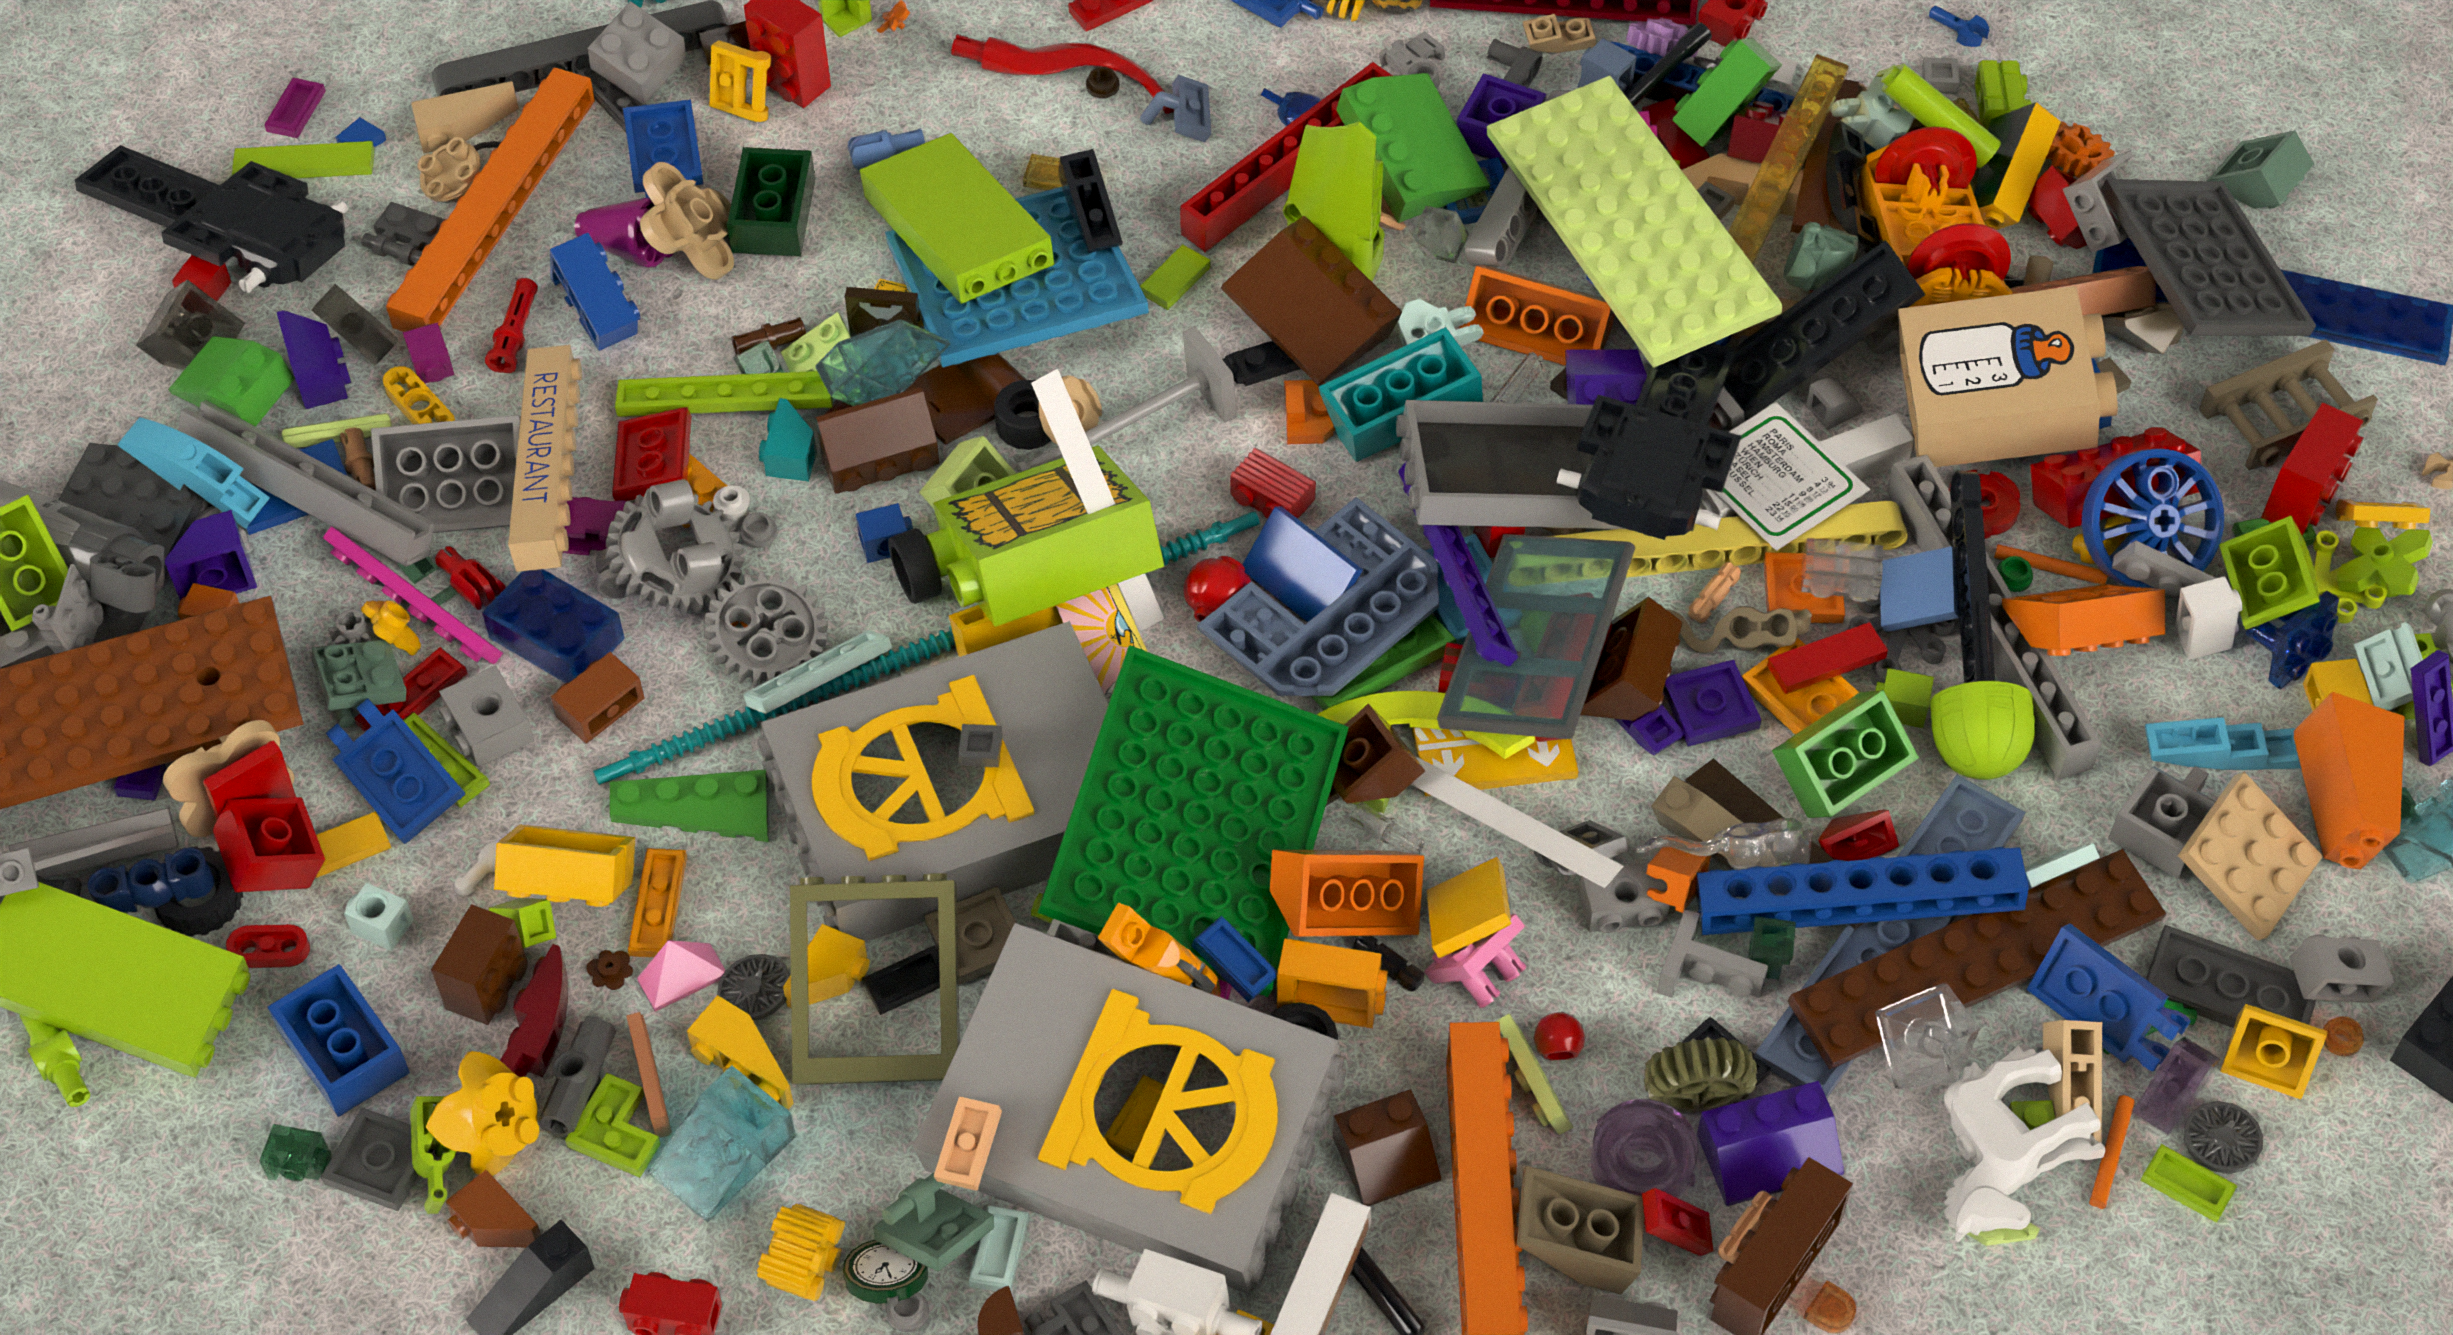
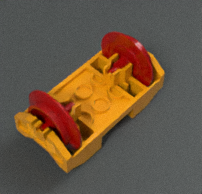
[1858,127,2013,307]

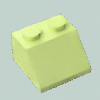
[919,436,1017,509]

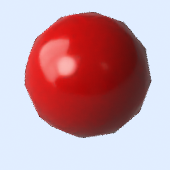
[1533,1012,1586,1060]

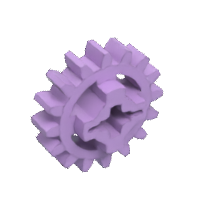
[1626,18,1698,59]

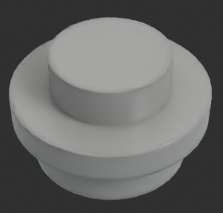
[740,512,777,548]
[886,1292,929,1332]

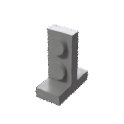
[1657,909,1768,998]

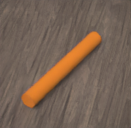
[1994,544,2108,585]
[2089,1095,2135,1209]

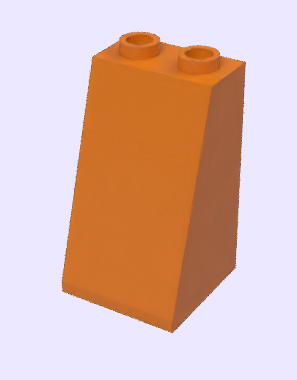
[2293,692,2405,870]

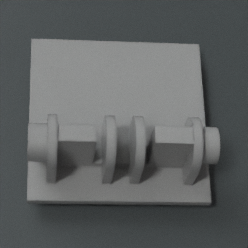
[32,564,103,654]

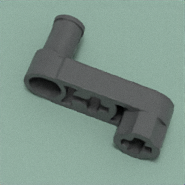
[1487,39,1543,87]

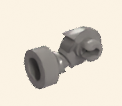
[2425,589,2453,664]

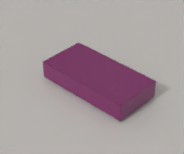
[264,77,326,139]

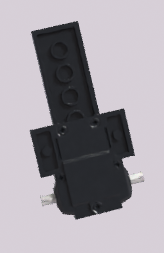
[75,145,348,293]
[1557,343,1741,540]

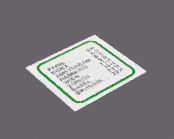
[1713,402,1871,551]

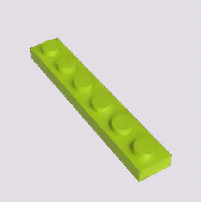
[615,370,835,417]

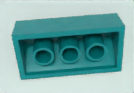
[1319,327,1483,462]

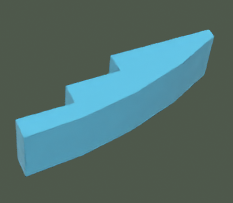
[2145,717,2301,770]

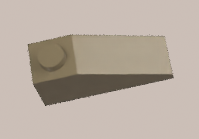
[1651,776,1778,870]

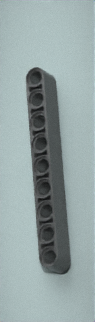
[432,0,729,97]

